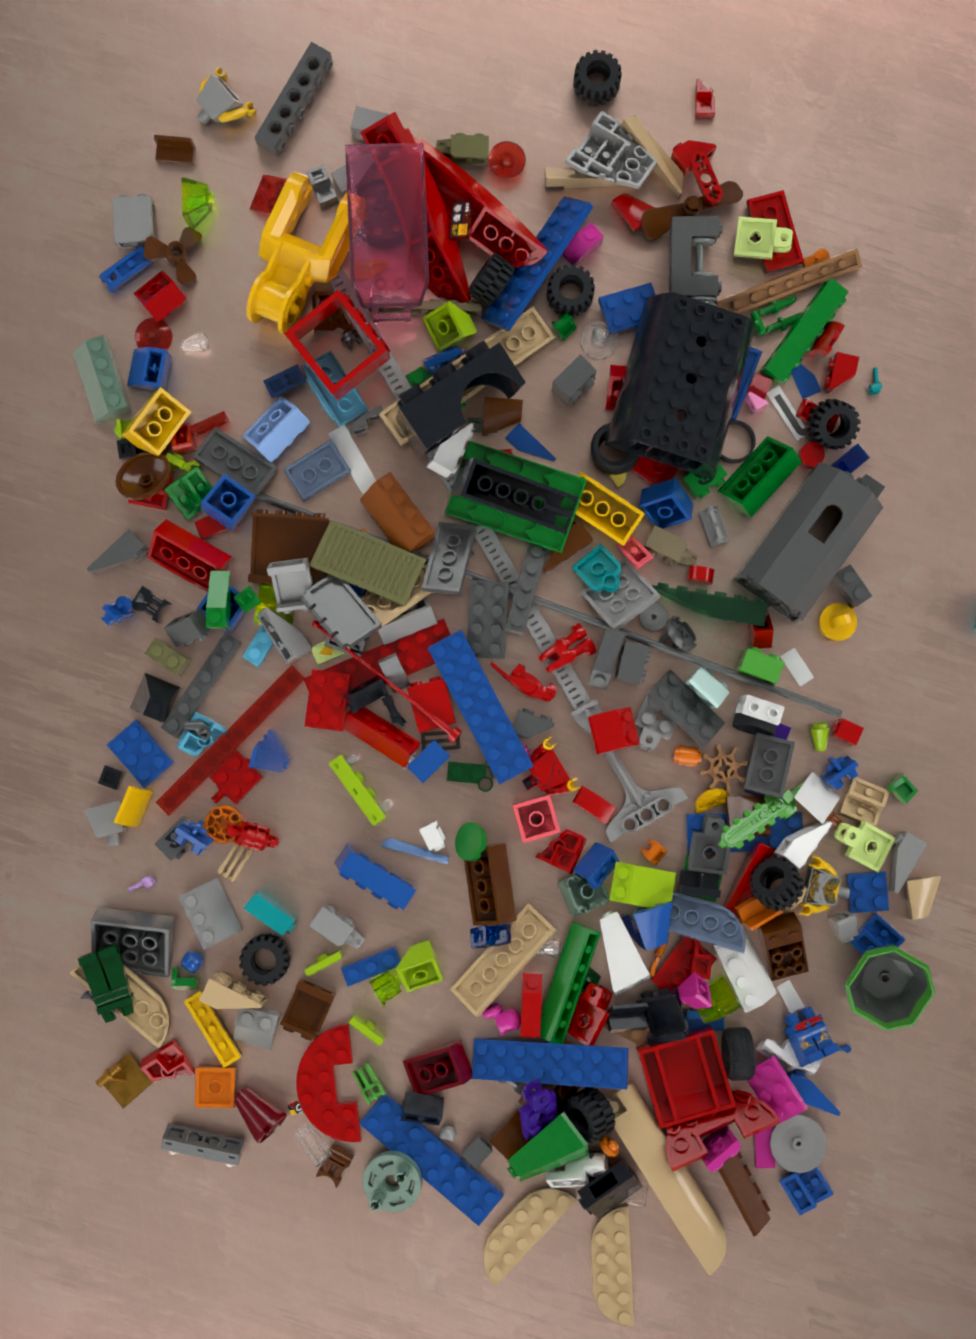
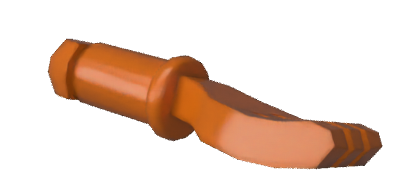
[649,942,668,976]

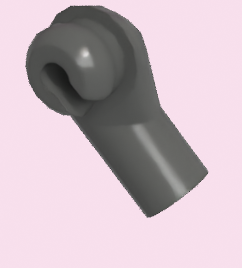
[184,720,211,739]

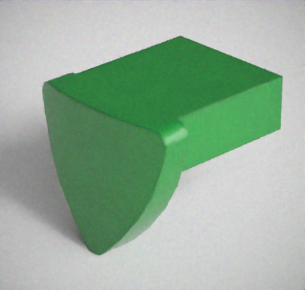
[887,773,918,805]
[171,967,199,990]

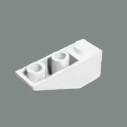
[427,423,474,478]
[774,821,832,869]

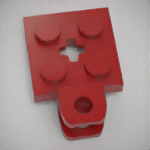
[567,983,612,1046]

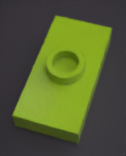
[304,949,344,976]
[349,1013,385,1046]

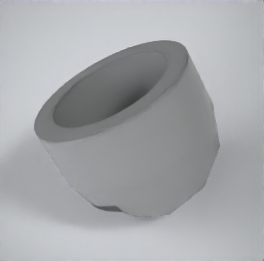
[439,1126,456,1141]

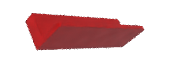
[344,707,420,768]

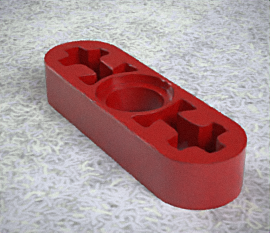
[689,151,723,206]

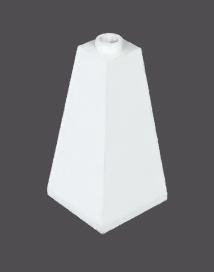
[600,911,651,996]

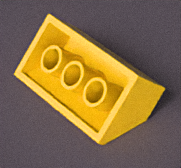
[575,472,645,546]

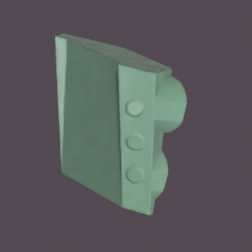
[558,874,610,917]

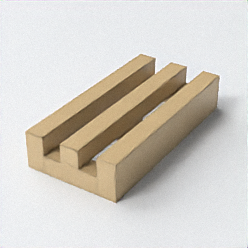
[217,844,254,882]

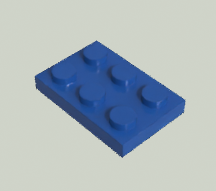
[598,282,656,335]
[107,720,174,788]

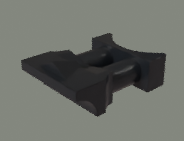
[132,586,172,624]
[381,695,407,727]

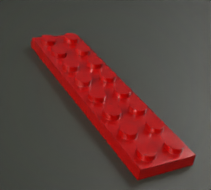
[303,618,451,692]

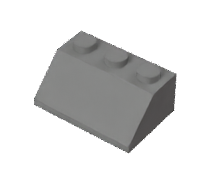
[378,596,437,645]
[179,878,243,950]

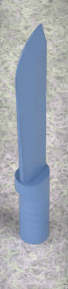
[381,838,449,864]

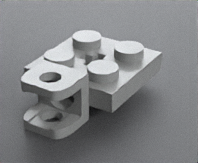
[634,690,676,752]

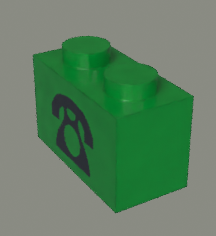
[681,463,728,500]

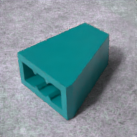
[243,889,297,936]

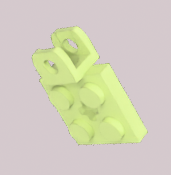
[734,217,793,260]
[834,820,896,872]

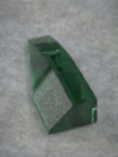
[652,583,770,627]

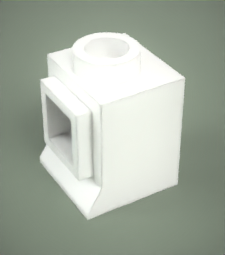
[419,820,446,852]

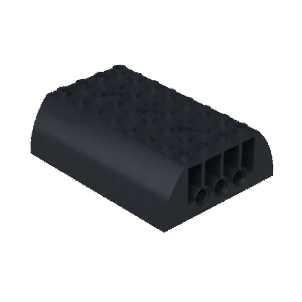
[605,292,755,480]

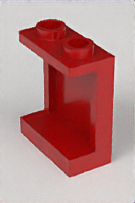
[407,676,456,733]

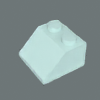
[684,666,730,709]

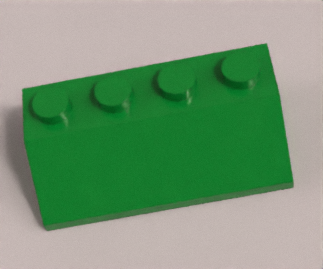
[717,436,802,518]

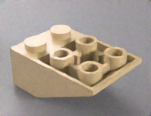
[199,972,268,1009]

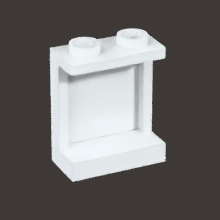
[733,694,785,725]

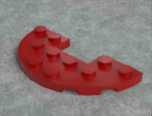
[296,1023,362,1142]
[666,1089,780,1172]

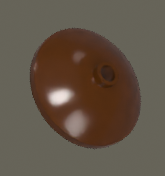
[116,452,171,500]

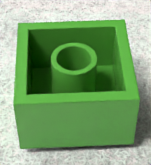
[734,647,785,685]

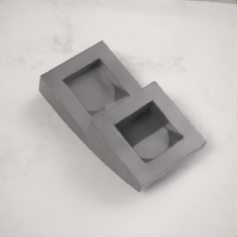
[306,165,339,209]
[349,406,383,436]
[378,653,410,693]

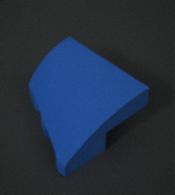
[633,901,673,951]

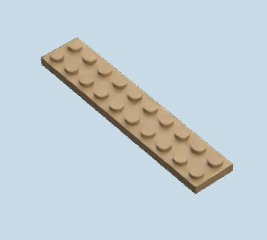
[379,307,555,446]

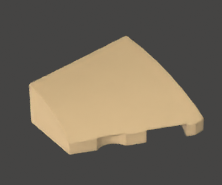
[905,875,941,920]

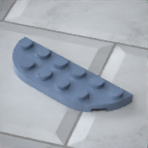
[630,892,746,954]

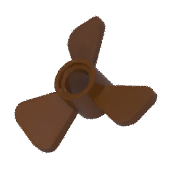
[144,227,202,284]

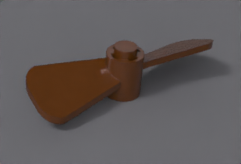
[641,181,743,240]

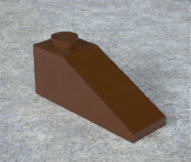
[543,521,594,574]

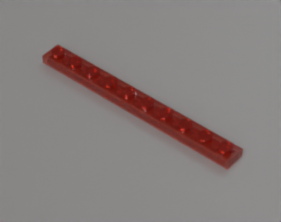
[155,665,306,816]

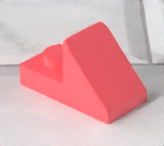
[616,534,653,569]

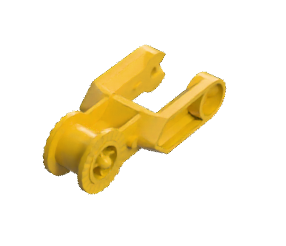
[246,172,366,335]

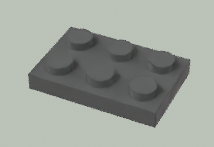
[743,733,795,799]

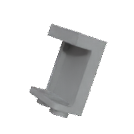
[112,194,155,249]
[267,558,313,614]

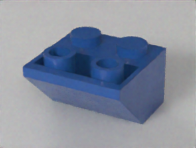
[127,347,172,391]

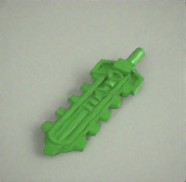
[718,782,804,849]

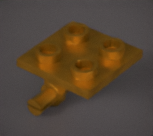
[95,1053,153,1109]

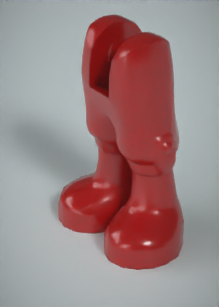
[538,623,597,672]

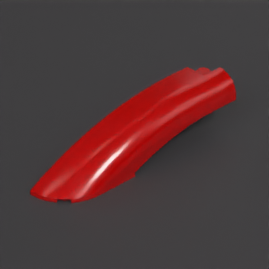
[360,112,471,303]
[404,128,548,267]

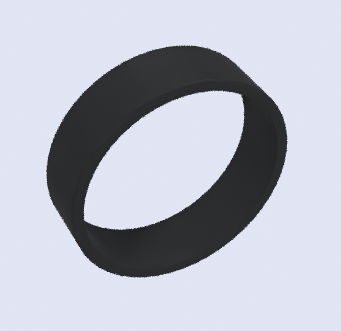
[720,420,756,464]
[732,713,777,736]

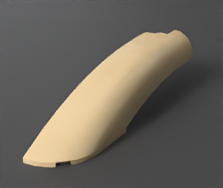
[607,1081,727,1276]

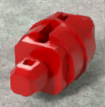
[225,821,279,851]

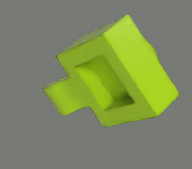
[165,453,201,472]

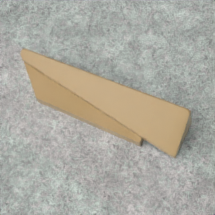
[621,115,683,200]
[544,167,625,189]

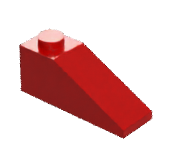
[520,973,542,1038]

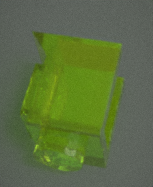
[369,970,402,1007]

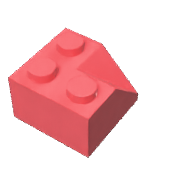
[512,794,560,843]

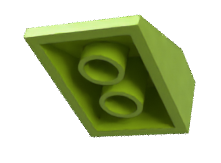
[609,862,677,908]

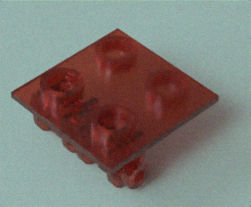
[249,175,287,213]

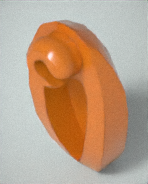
[599,1135,619,1157]

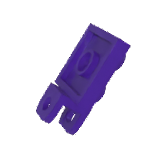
[519,1079,558,1141]

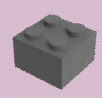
[551,354,597,406]
[614,641,651,686]

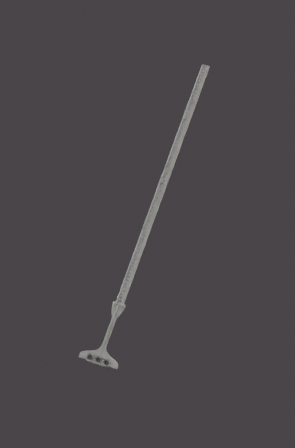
[329,266,688,843]

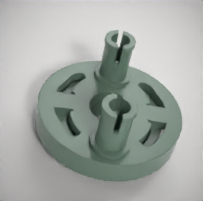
[363,1151,422,1212]

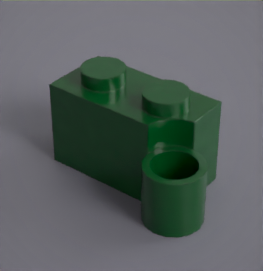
[447,761,493,792]

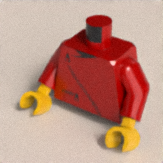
[522,736,581,794]

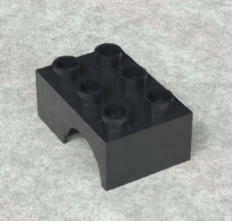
[395,341,526,458]

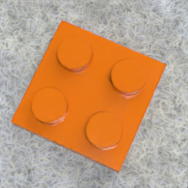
[195,1066,236,1108]

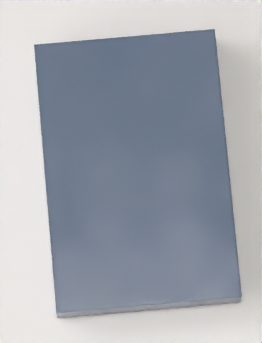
[283,439,352,502]

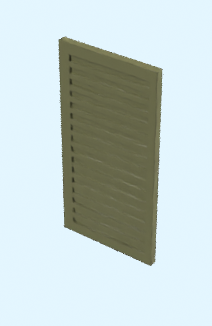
[309,520,426,606]

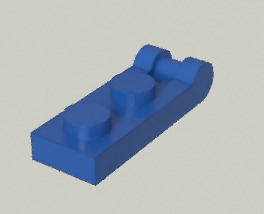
[99,245,154,293]

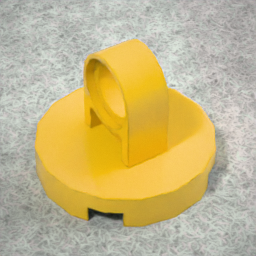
[818,603,857,641]

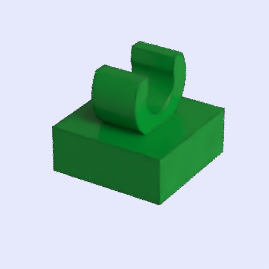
[551,313,577,341]
[234,586,261,613]

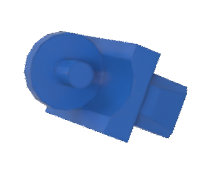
[101,596,135,626]
[820,756,859,790]
[174,820,214,855]

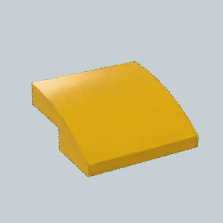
[114,786,154,827]

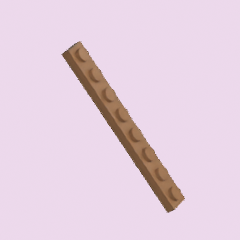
[715,248,862,314]

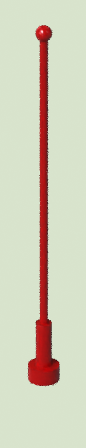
[312,620,462,743]

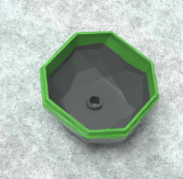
[844,944,935,1031]

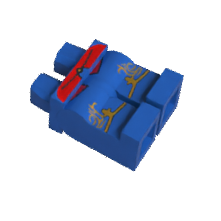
[784,1006,840,1068]

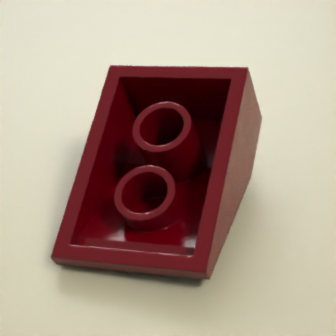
[402,1039,472,1095]

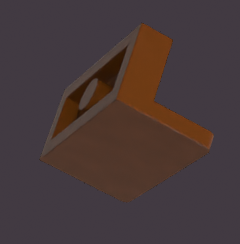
[154,135,196,166]

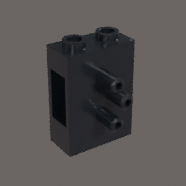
[577,1160,643,1218]

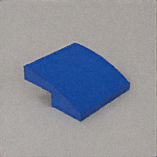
[850,912,906,954]
[779,1166,834,1215]

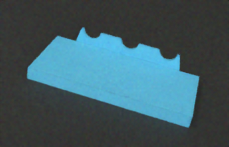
[301,350,369,428]

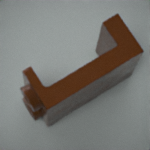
[280,978,336,1041]

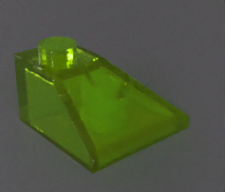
[181,178,215,229]

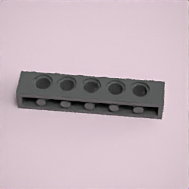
[254,42,333,156]

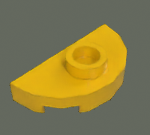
[694,788,730,814]

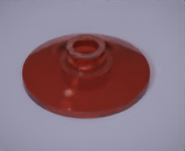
[488,141,526,179]
[135,318,173,350]

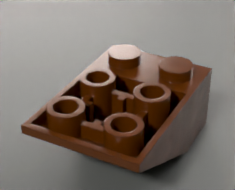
[758,912,809,981]

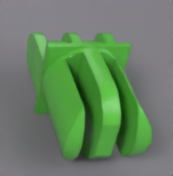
[352,1062,386,1104]

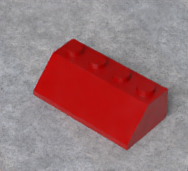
[147,519,232,592]

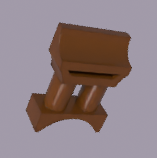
[316,1144,354,1188]

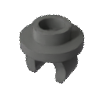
[340,328,361,350]

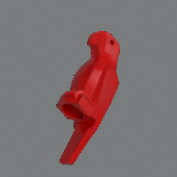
[490,662,557,702]

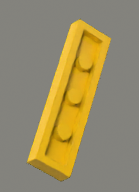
[184,990,242,1068]

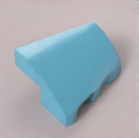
[176,711,229,756]

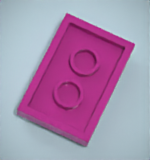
[747,1055,808,1126]
[702,1126,742,1173]

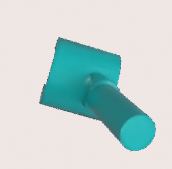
[869,367,882,395]

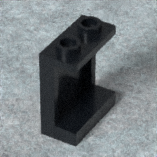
[636,987,691,1046]

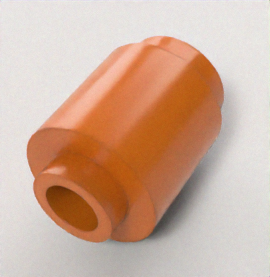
[673,745,702,767]

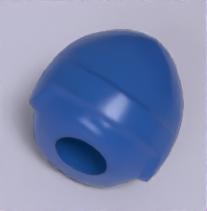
[181,950,203,973]

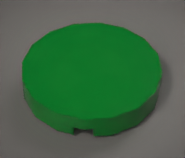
[455,822,487,861]

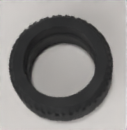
[591,423,640,475]
[722,1027,755,1081]

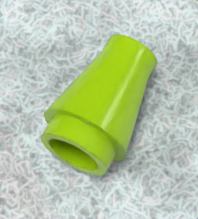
[810,722,830,751]

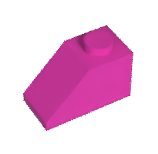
[562,222,604,265]
[678,972,712,1009]

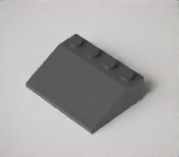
[91,907,175,977]

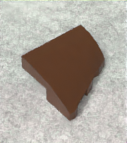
[482,397,523,436]

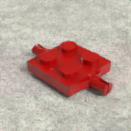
[209,750,264,805]

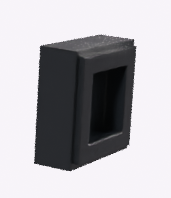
[98,765,124,790]

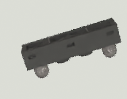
[161,1123,244,1168]

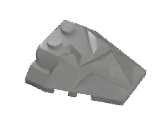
[565,111,657,189]

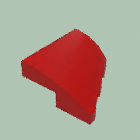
[611,193,655,232]
[807,321,845,357]
[535,829,587,874]
[140,1039,195,1082]

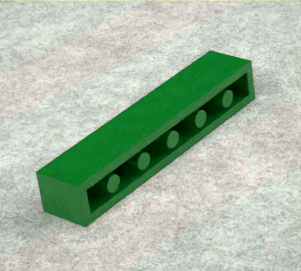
[759,278,849,385]
[540,922,601,1044]

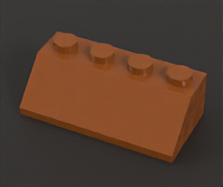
[360,472,435,553]

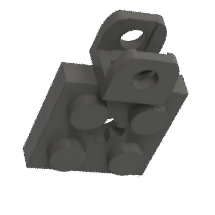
[687,814,731,875]

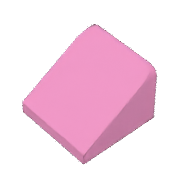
[744,392,769,414]

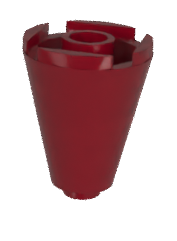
[234,1088,287,1144]

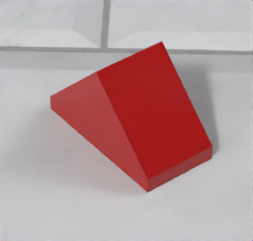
[172,423,197,455]

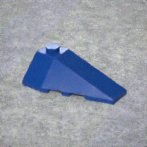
[249,729,290,773]

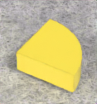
[608,472,627,489]

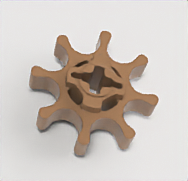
[699,744,748,792]

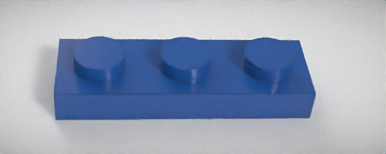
[341,946,401,987]

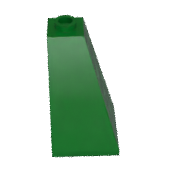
[507,1112,589,1182]

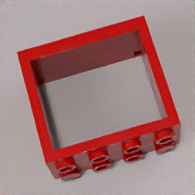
[284,289,391,401]

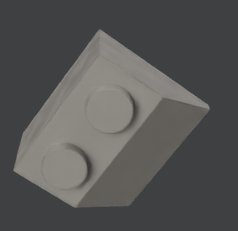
[233,1007,281,1051]

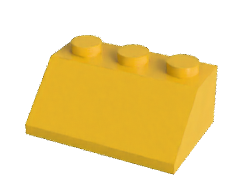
[122,387,191,456]

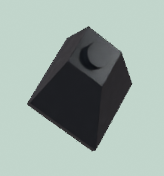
[130,673,181,722]

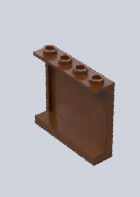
[248,509,330,585]

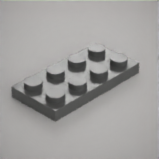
[193,427,278,499]
[422,522,477,595]
[467,579,510,659]
[647,669,725,749]

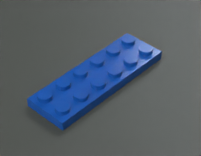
[686,812,803,853]

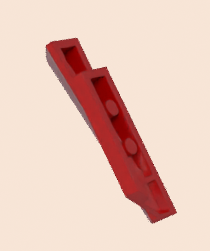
[722,841,775,919]

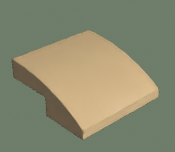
[838,777,890,827]

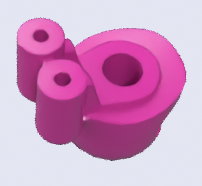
[482,1004,521,1036]

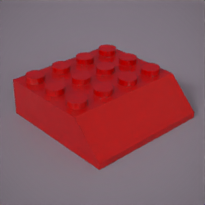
[636,1025,736,1129]

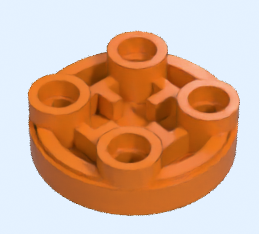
[204,805,244,844]

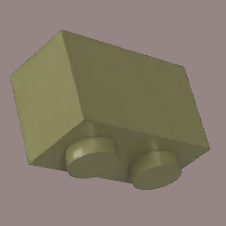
[144,638,191,677]

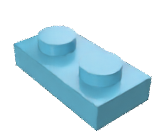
[242,626,274,667]

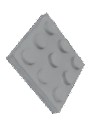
[580,558,661,630]

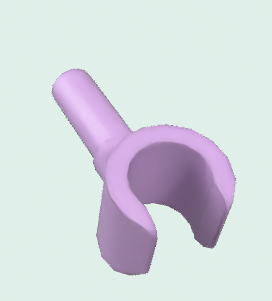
[128,876,156,892]

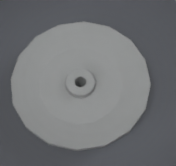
[770,1114,827,1173]

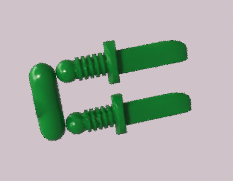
[750,295,802,336]

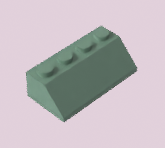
[73,335,132,424]

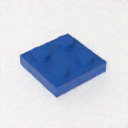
[846,871,889,913]

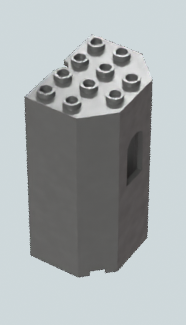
[733,462,884,624]

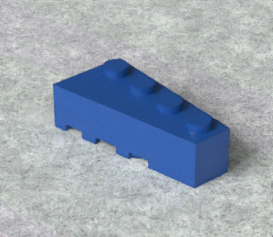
[334,843,416,910]

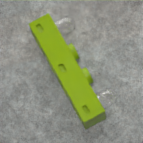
[328,752,393,826]

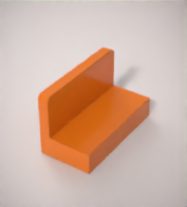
[734,895,784,931]

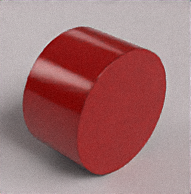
[797,442,825,469]
[688,566,715,585]

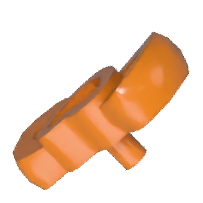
[803,248,830,267]

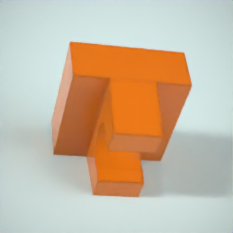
[641,839,668,866]

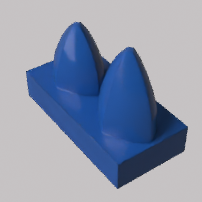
[422,345,462,375]

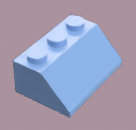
[242,396,310,463]

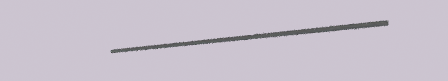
[257,493,842,718]

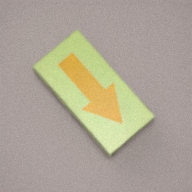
[311,641,346,665]

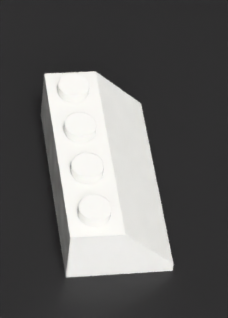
[711,923,777,1013]

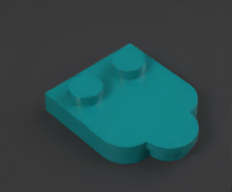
[572,543,622,592]

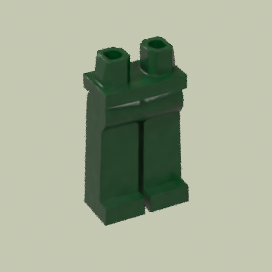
[78,943,135,1023]

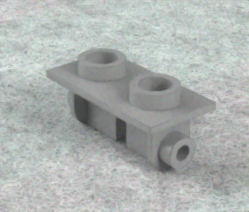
[699,506,729,547]

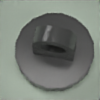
[659,616,697,652]

